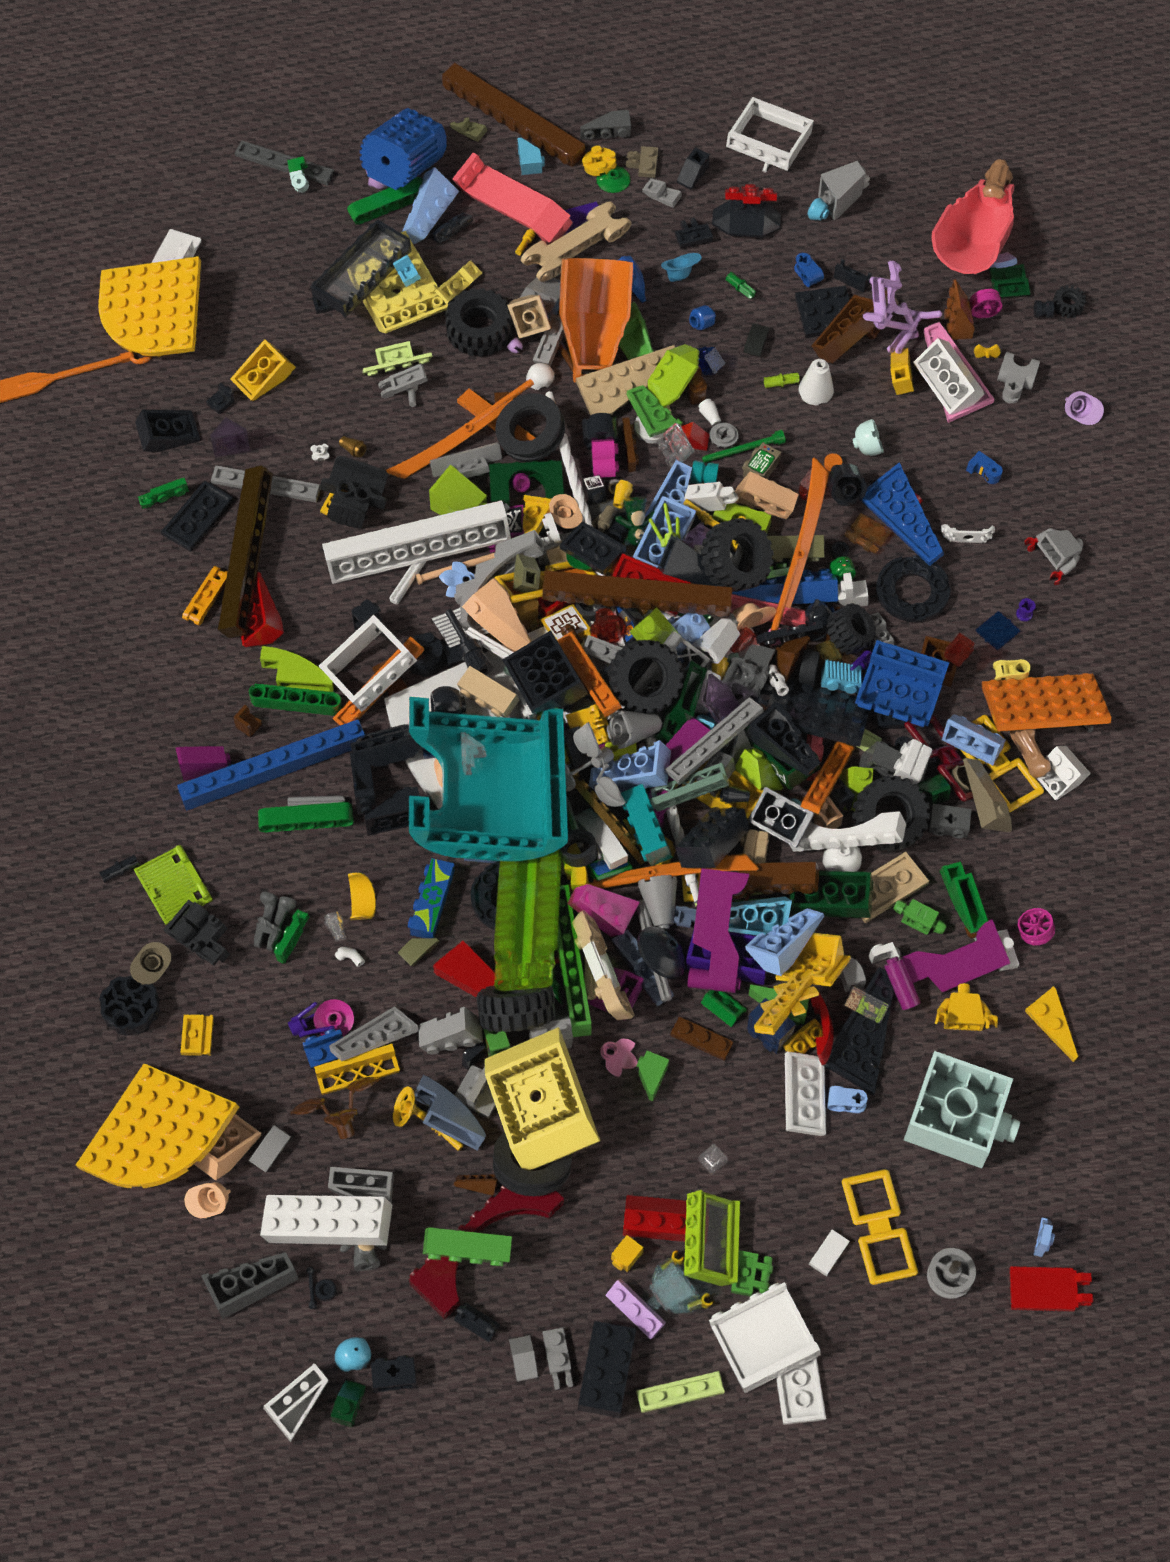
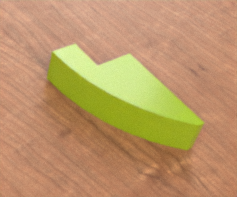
[260,646,334,692]

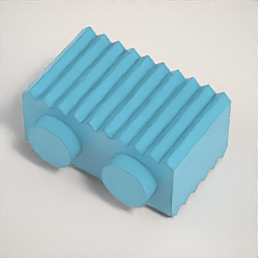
[821,660,862,694]

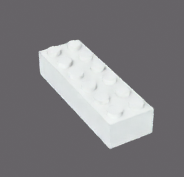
[260,1195,392,1245]

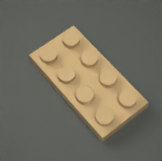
[861,852,929,923]

